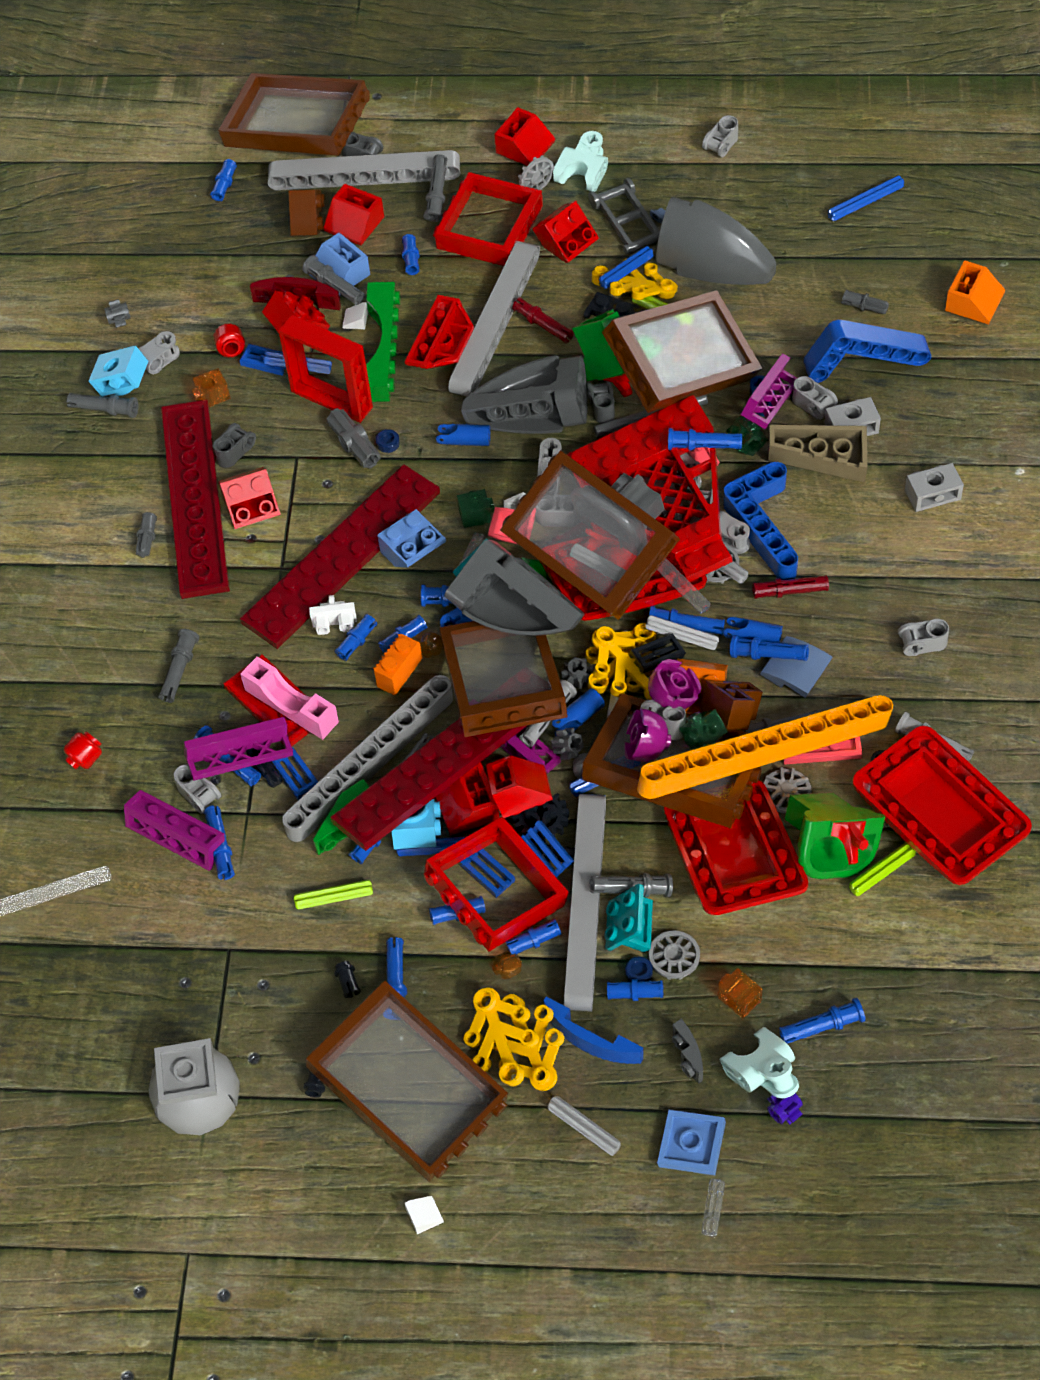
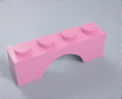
[241,657,339,740]

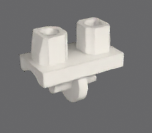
[309,595,357,635]

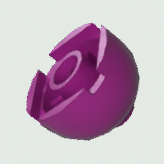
[648,659,701,710]
[624,708,671,762]

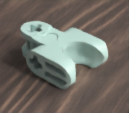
[553,131,608,192]
[720,1027,799,1098]

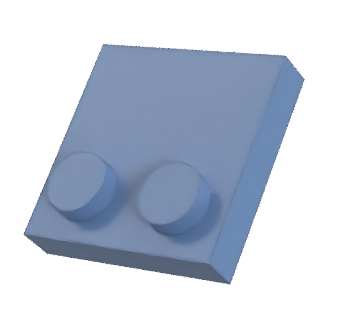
[657,1110,726,1175]

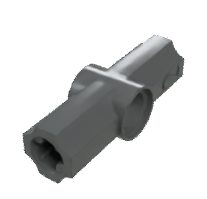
[326,408,381,469]

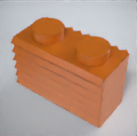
[373,634,423,695]

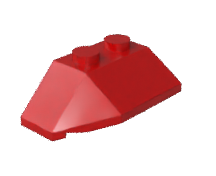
[405,295,474,369]

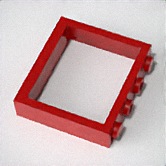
[433,172,543,266]
[278,315,373,423]
[424,816,569,952]

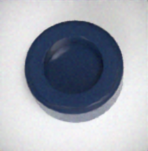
[376,429,400,453]
[625,957,653,982]

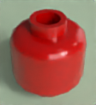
[214,323,245,358]
[64,731,102,770]

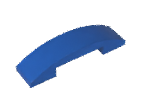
[543,996,643,1064]

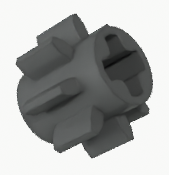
[104,299,131,328]
[562,657,593,689]
[551,728,584,760]

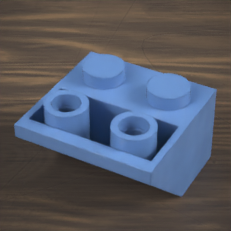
[308,233,370,296]
[378,509,446,568]

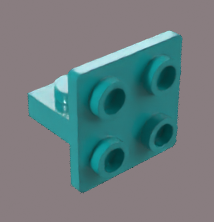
[604,883,653,953]

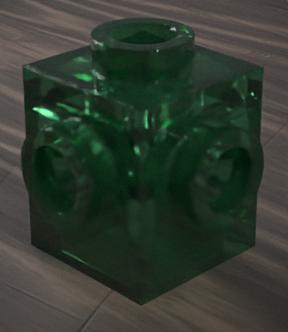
[726,415,769,456]
[457,489,495,528]
[679,709,728,750]

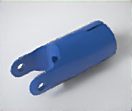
[436,424,491,446]
[723,617,783,643]
[552,688,605,736]

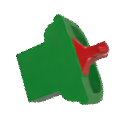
[572,309,662,397]
[785,793,885,879]

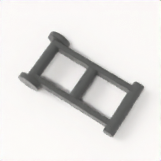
[588,177,660,254]

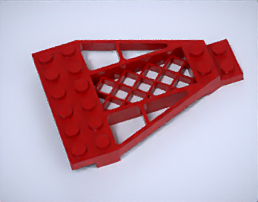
[566,395,733,583]

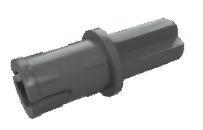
[842,290,889,314]
[135,512,157,558]

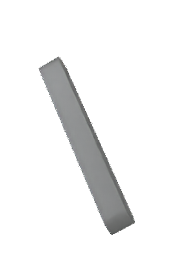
[268,150,460,190]
[449,241,540,396]
[282,675,453,842]
[564,794,606,1012]

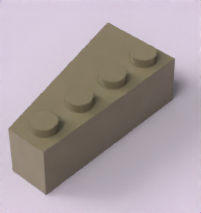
[768,425,867,483]

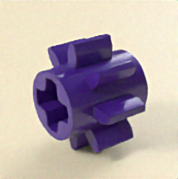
[767,1093,803,1125]

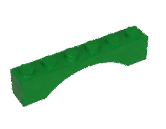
[366,282,401,402]

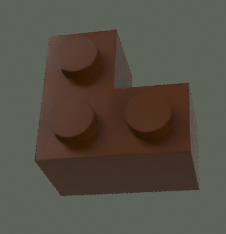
[289,189,325,236]
[699,680,763,732]

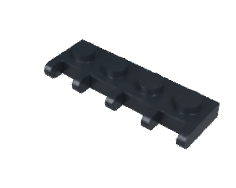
[583,292,679,347]

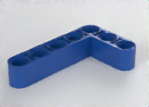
[803,320,931,383]
[723,462,798,580]

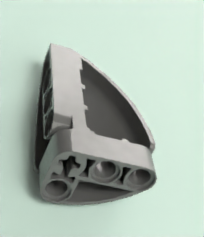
[656,197,776,285]
[461,355,588,434]
[444,539,585,636]

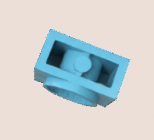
[89,345,148,397]
[392,798,441,849]

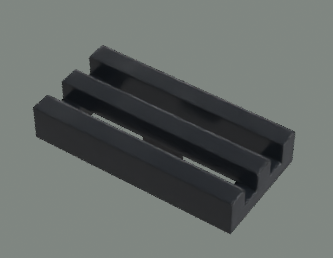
[629,633,686,674]

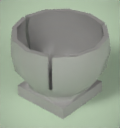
[149,1038,240,1135]

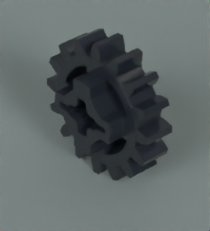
[512,793,569,843]

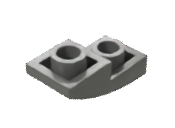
[672,1018,703,1084]

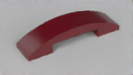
[250,277,341,310]

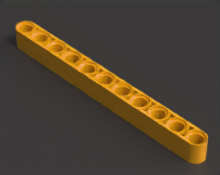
[637,695,893,799]

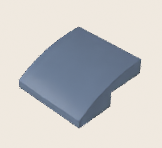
[760,636,833,698]

